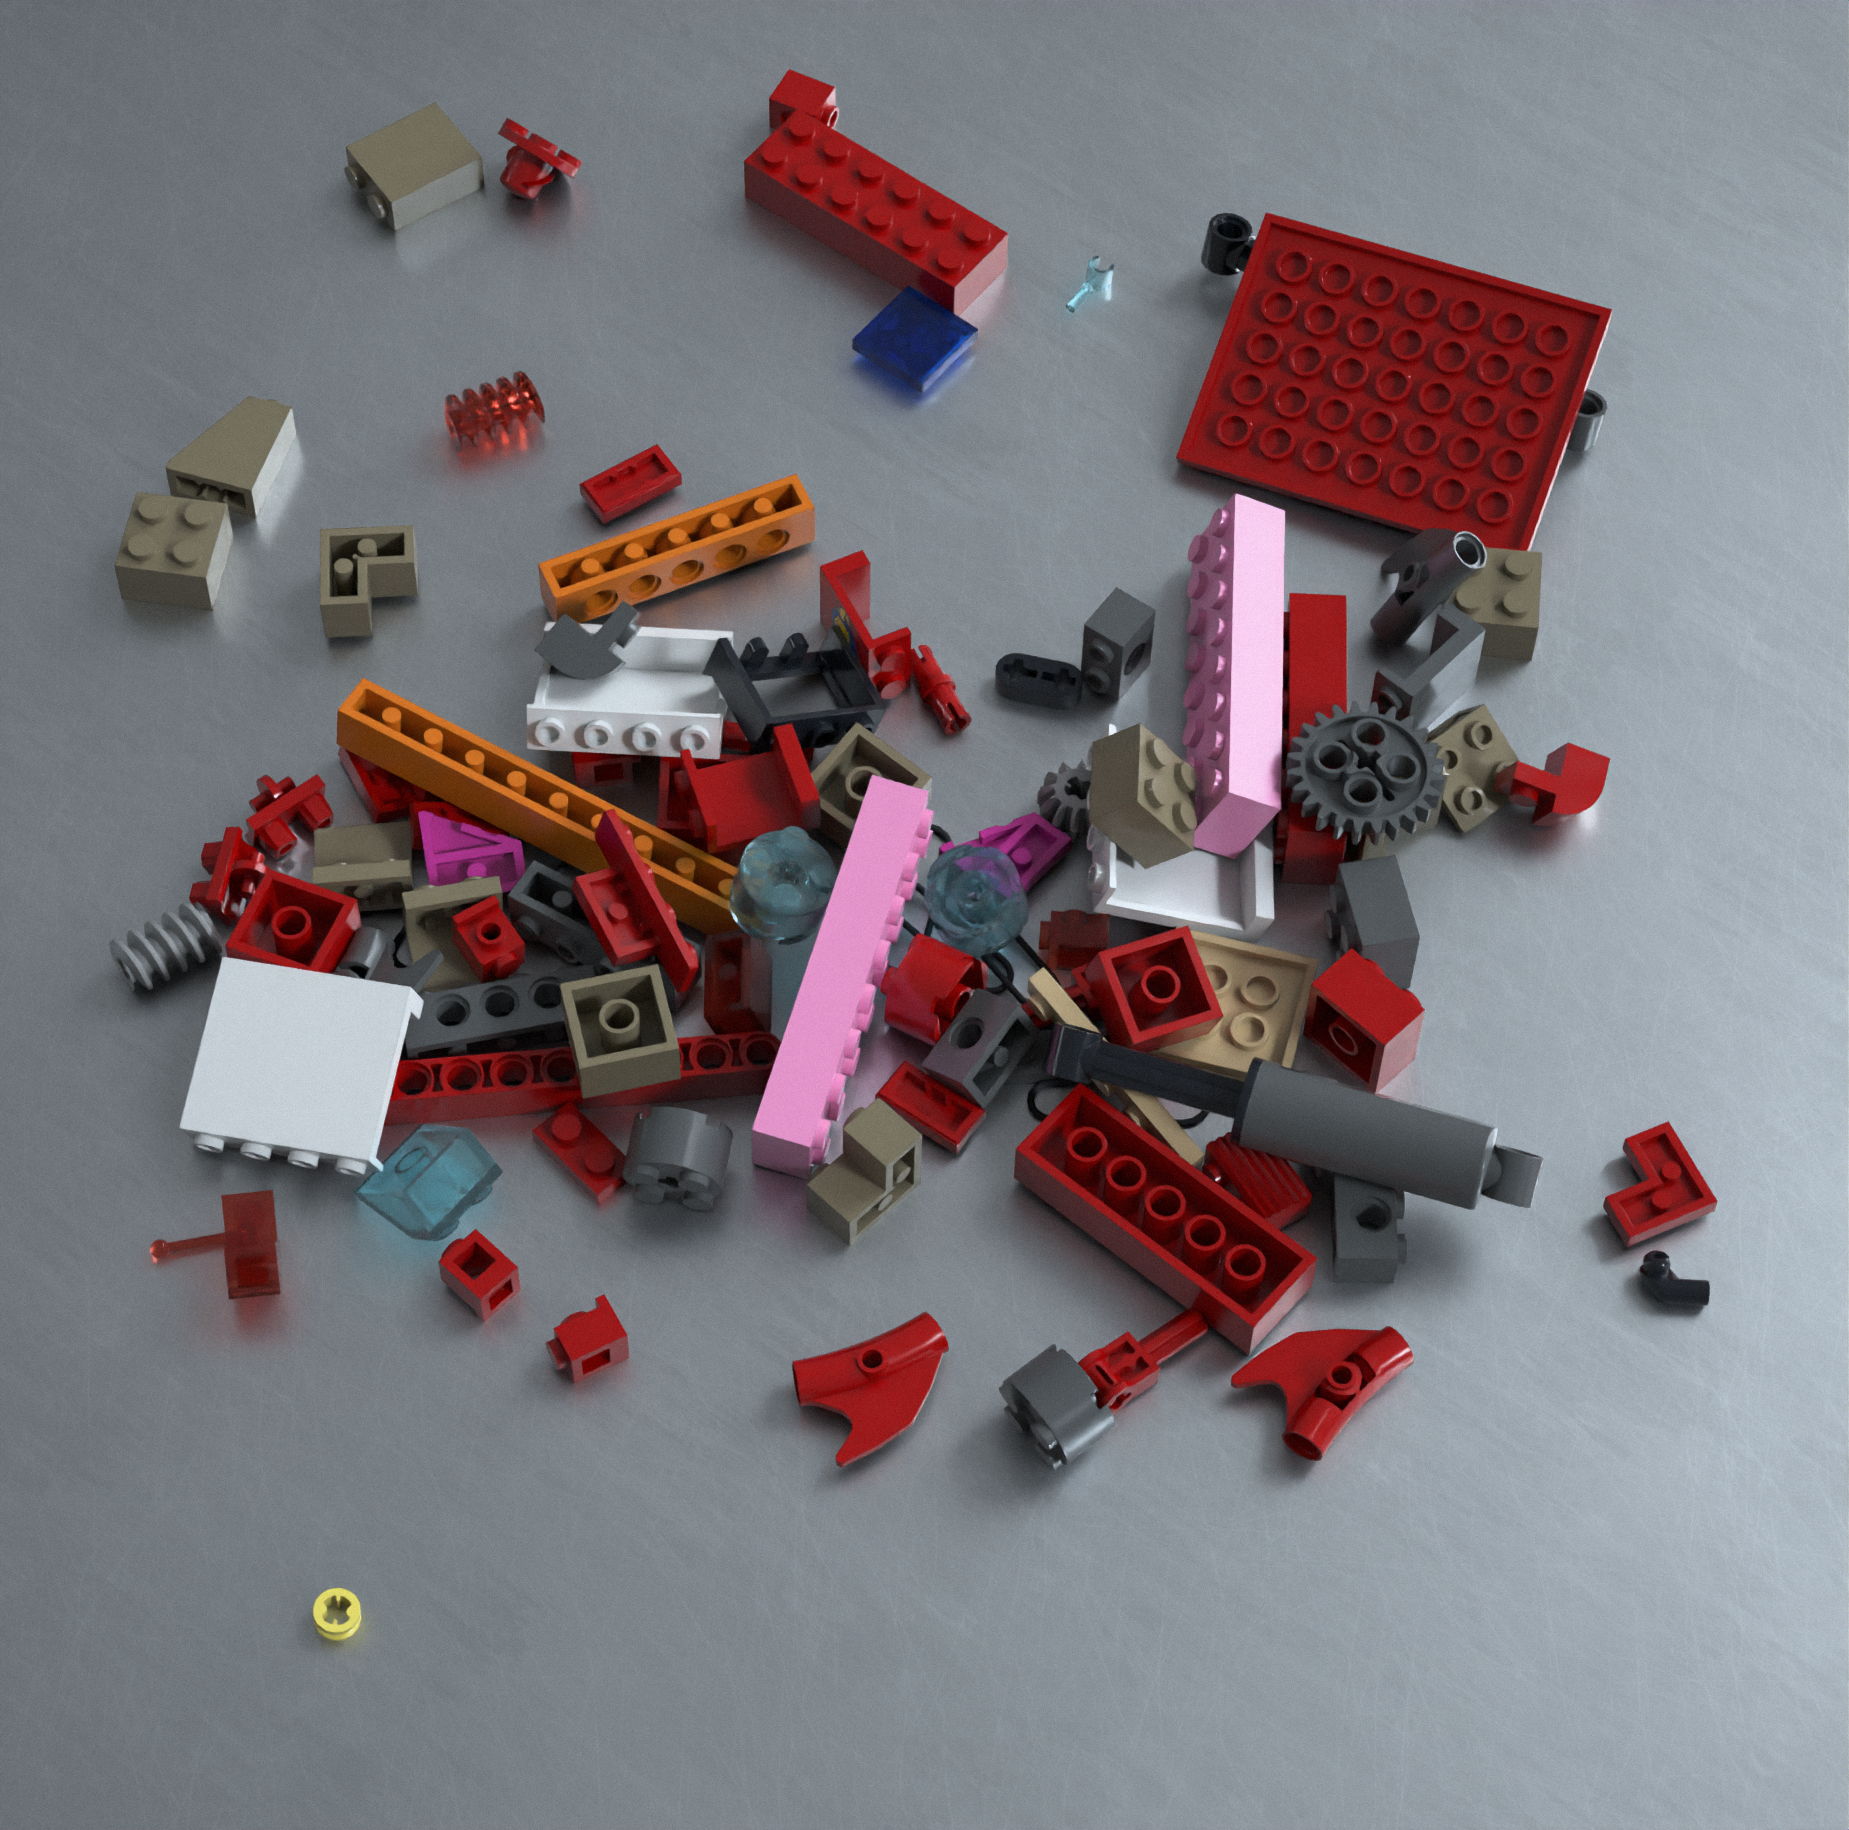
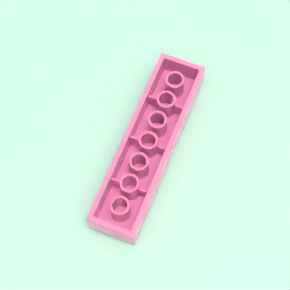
[1182,493,1285,860]
[752,775,934,1180]

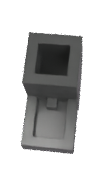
[534,600,642,680]

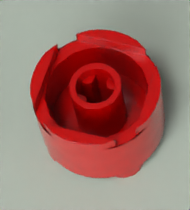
[880,933,988,1047]

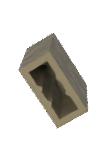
[344,102,485,231]

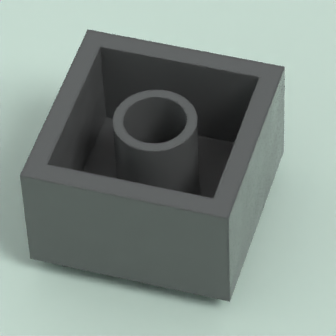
[1325,855,1420,989]

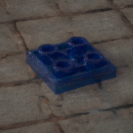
[852,285,978,394]

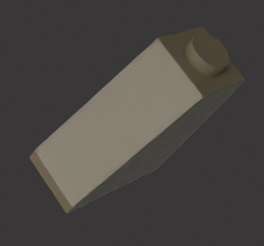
[165,396,296,518]

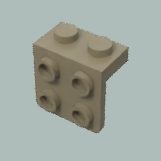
[402,876,516,992]

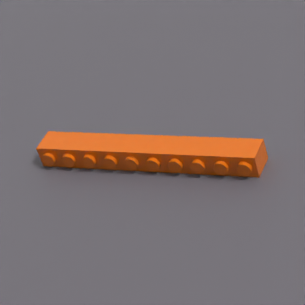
[336,678,783,958]

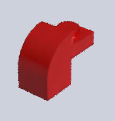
[1493,742,1610,827]

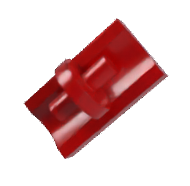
[245,774,334,859]
[189,827,270,927]

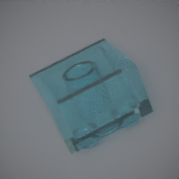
[354,1124,503,1242]

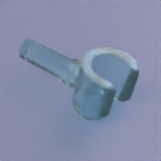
[1066,256,1114,313]

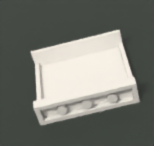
[527,622,733,759]
[1087,724,1274,943]
[179,957,424,1177]

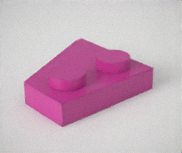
[418,811,526,895]
[938,812,1072,910]

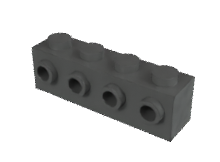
[508,860,702,1012]

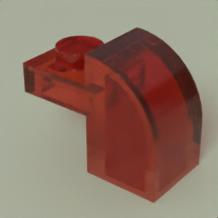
[221,1189,283,1299]

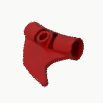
[792,1312,949,1467]
[1231,1326,1414,1461]

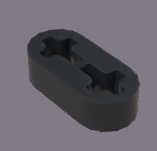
[995,653,1083,710]

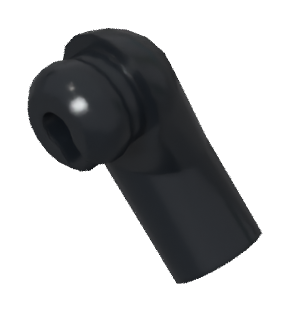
[1639,1250,1710,1306]

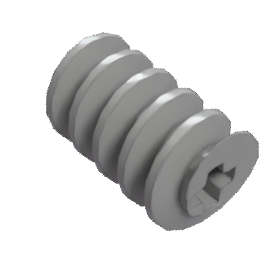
[109,902,222,992]

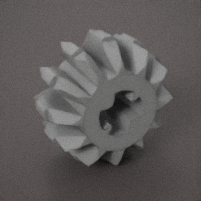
[1037,759,1092,843]

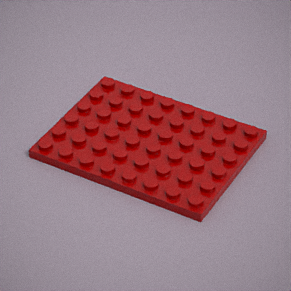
[1176,212,1612,552]

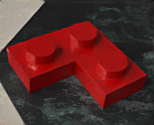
[1603,1121,1718,1247]

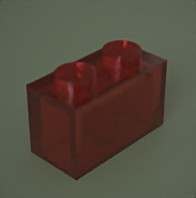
[703,927,772,1035]

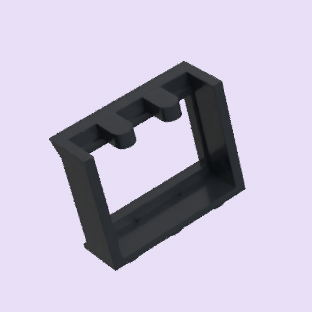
[701,625,887,755]

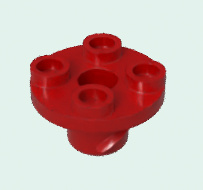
[498,118,583,200]

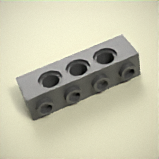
[404,964,595,1060]

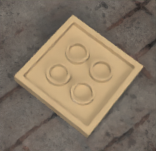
[1148,926,1319,1080]

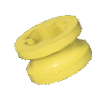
[313,1588,361,1641]

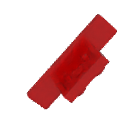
[571,809,698,993]

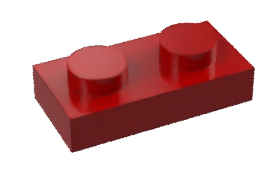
[532,1101,627,1205]

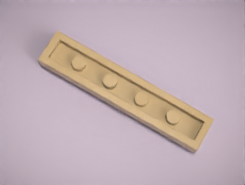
[1027,967,1204,1169]

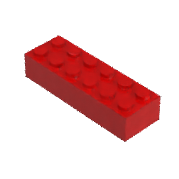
[744,109,1008,322]
[1273,593,1348,885]
[1014,1083,1317,1355]

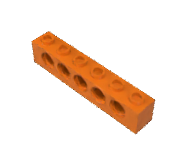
[538,474,815,624]

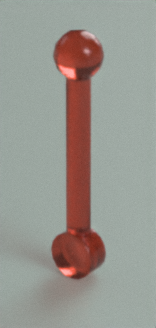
[150,1222,256,1259]

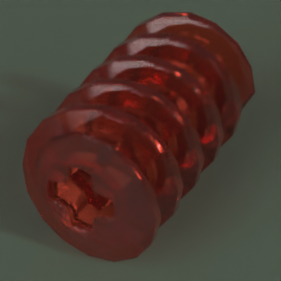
[444,371,545,453]

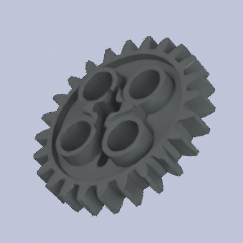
[1285,701,1445,845]

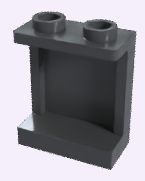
[1370,603,1486,731]

